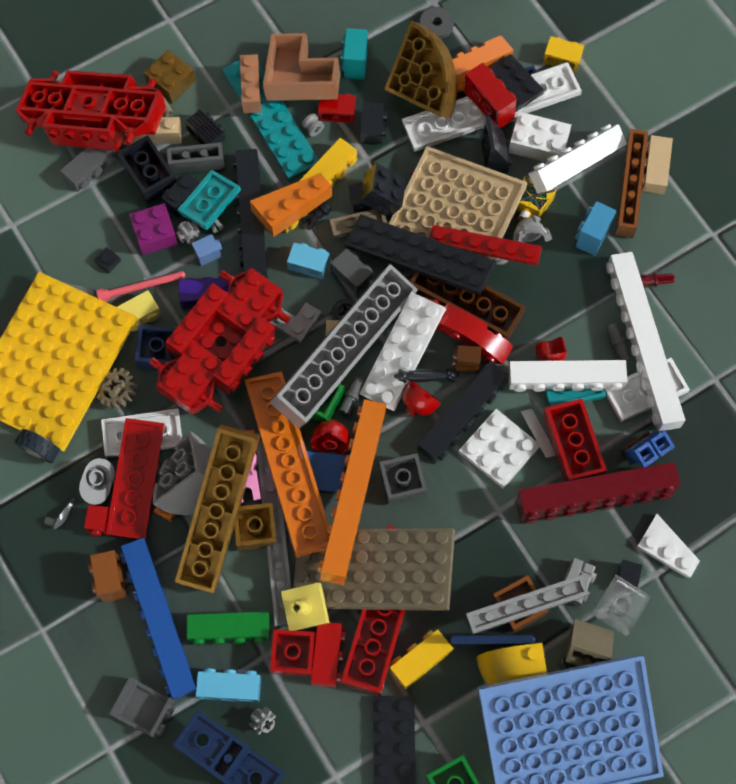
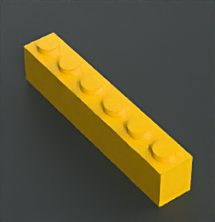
[283,138,357,233]

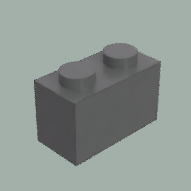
[331,249,373,294]

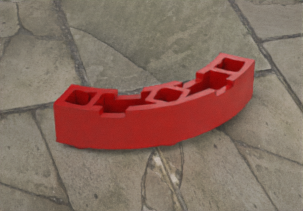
[424,297,513,365]

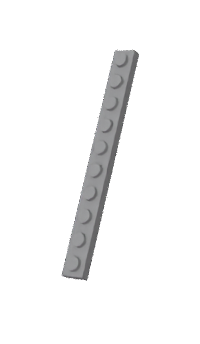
[256,433,291,627]

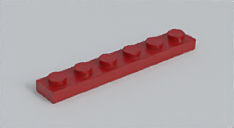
[429,225,542,266]

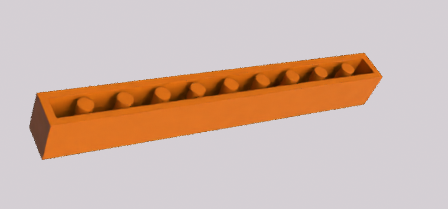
[317,399,387,585]

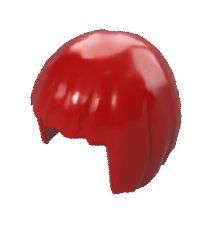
[535,337,567,361]

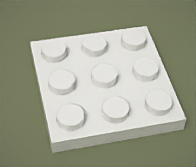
[459,409,540,489]

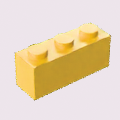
[390,630,453,689]

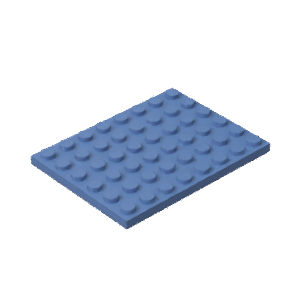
[478,654,664,784]

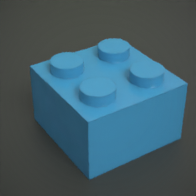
[575,201,617,256]

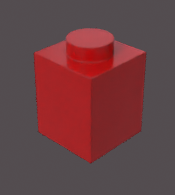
[84,505,110,537]

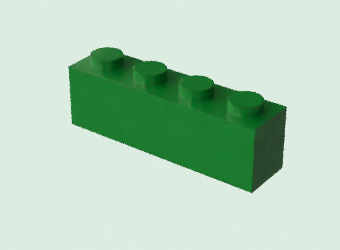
[187,612,270,645]

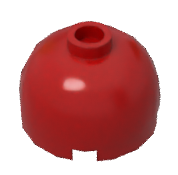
[402,381,441,416]
[311,420,350,455]

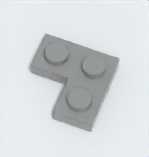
[270,302,322,343]

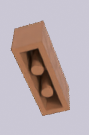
[240,54,261,113]

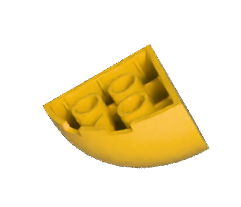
[476,643,547,685]

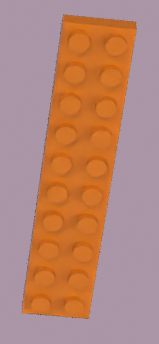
[245,371,330,557]

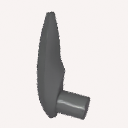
[44,498,75,530]

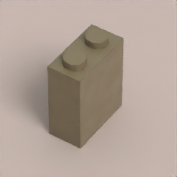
[565,619,614,666]

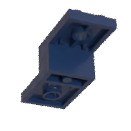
[173,710,285,784]

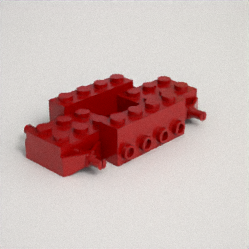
[15,70,166,151]
[149,268,291,415]

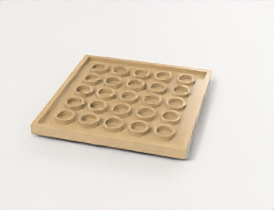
[389,146,527,260]

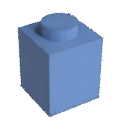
[192,234,222,266]

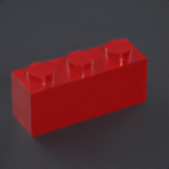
[311,622,346,688]

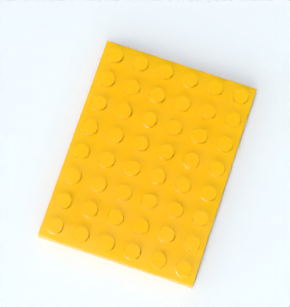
[0,272,138,452]

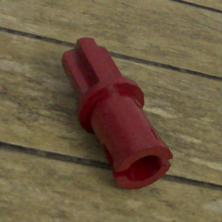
[640,272,675,287]

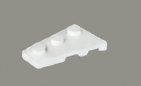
[637,514,700,579]

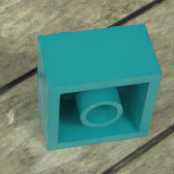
[340,28,368,80]

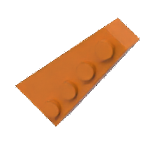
[452,35,514,93]
[250,173,332,237]

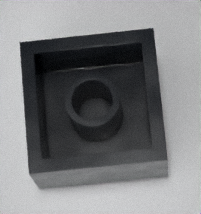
[359,163,406,218]

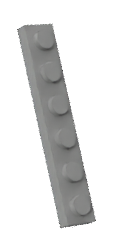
[466,575,589,634]

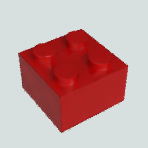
[270,629,315,677]

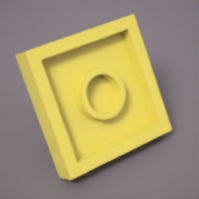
[281,582,329,631]

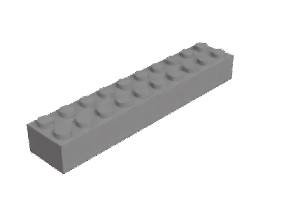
[270,264,418,429]

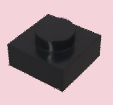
[94,247,121,273]

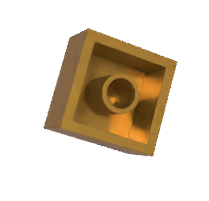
[144,50,196,104]

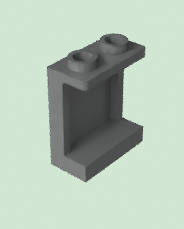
[109,676,176,739]

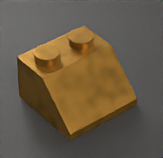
[235,503,277,551]

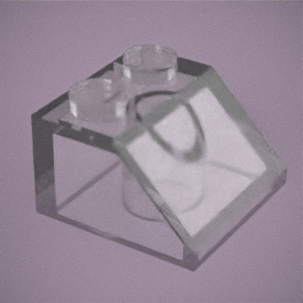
[592,575,651,636]

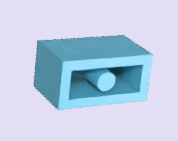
[287,243,330,280]

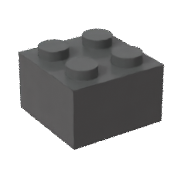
[379,453,427,505]

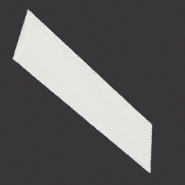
[521,409,556,458]

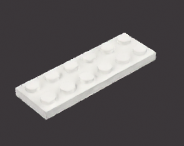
[360,292,446,411]

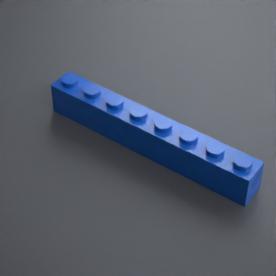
[120,538,197,700]

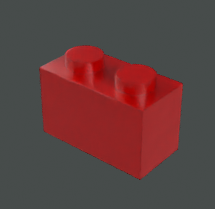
[318,94,356,124]

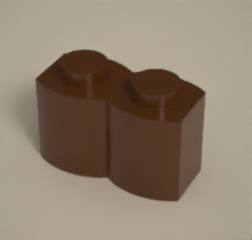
[452,345,481,373]

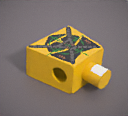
[516,176,556,221]

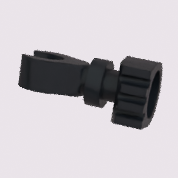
[302,202,332,230]

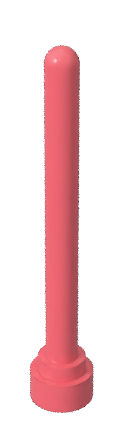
[96,271,185,302]

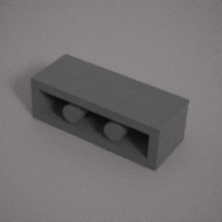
[167,143,225,174]
[60,148,118,192]

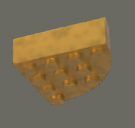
[385,21,457,118]

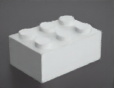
[508,112,571,162]

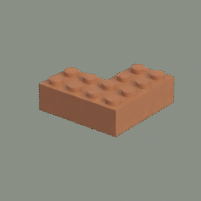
[263,33,341,101]

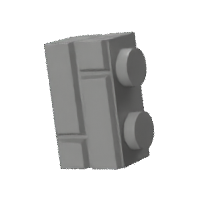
[563,558,597,607]

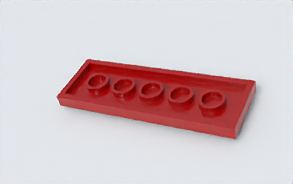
[106,418,165,540]

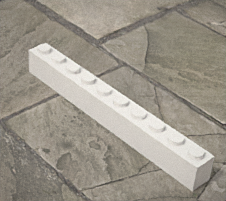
[606,252,685,431]

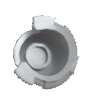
[513,215,552,243]

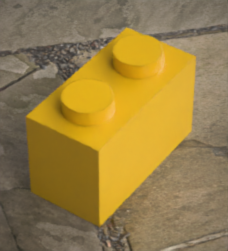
[543,36,584,73]

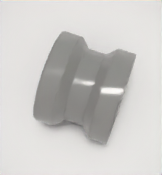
[302,114,324,137]

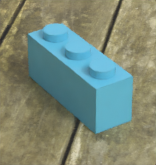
[196,668,261,703]

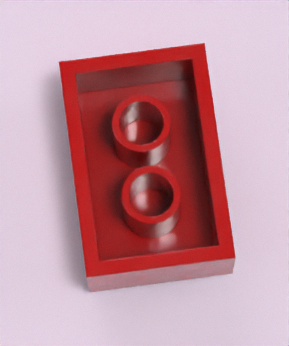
[465,62,517,128]

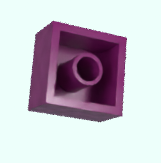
[129,203,178,255]

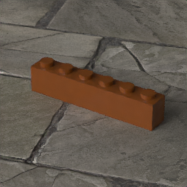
[615,129,648,238]

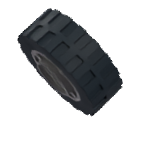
[14,428,60,464]

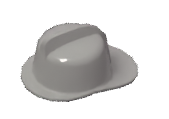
[79,458,115,505]

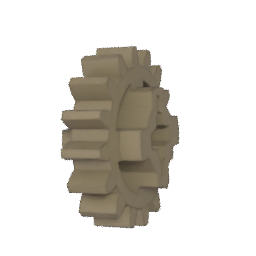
[97,368,138,409]

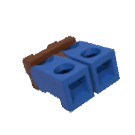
[620,430,675,468]

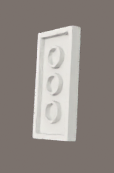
[605,358,690,422]
[101,408,182,458]

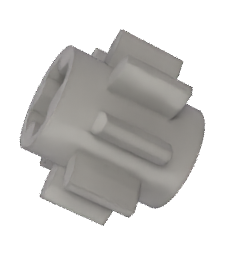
[176,221,200,244]
[249,707,276,734]

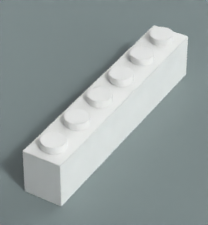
[528,124,627,193]
[508,360,628,392]

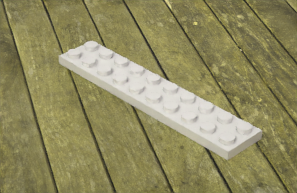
[402,62,582,152]

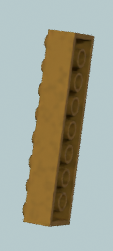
[175,424,260,594]

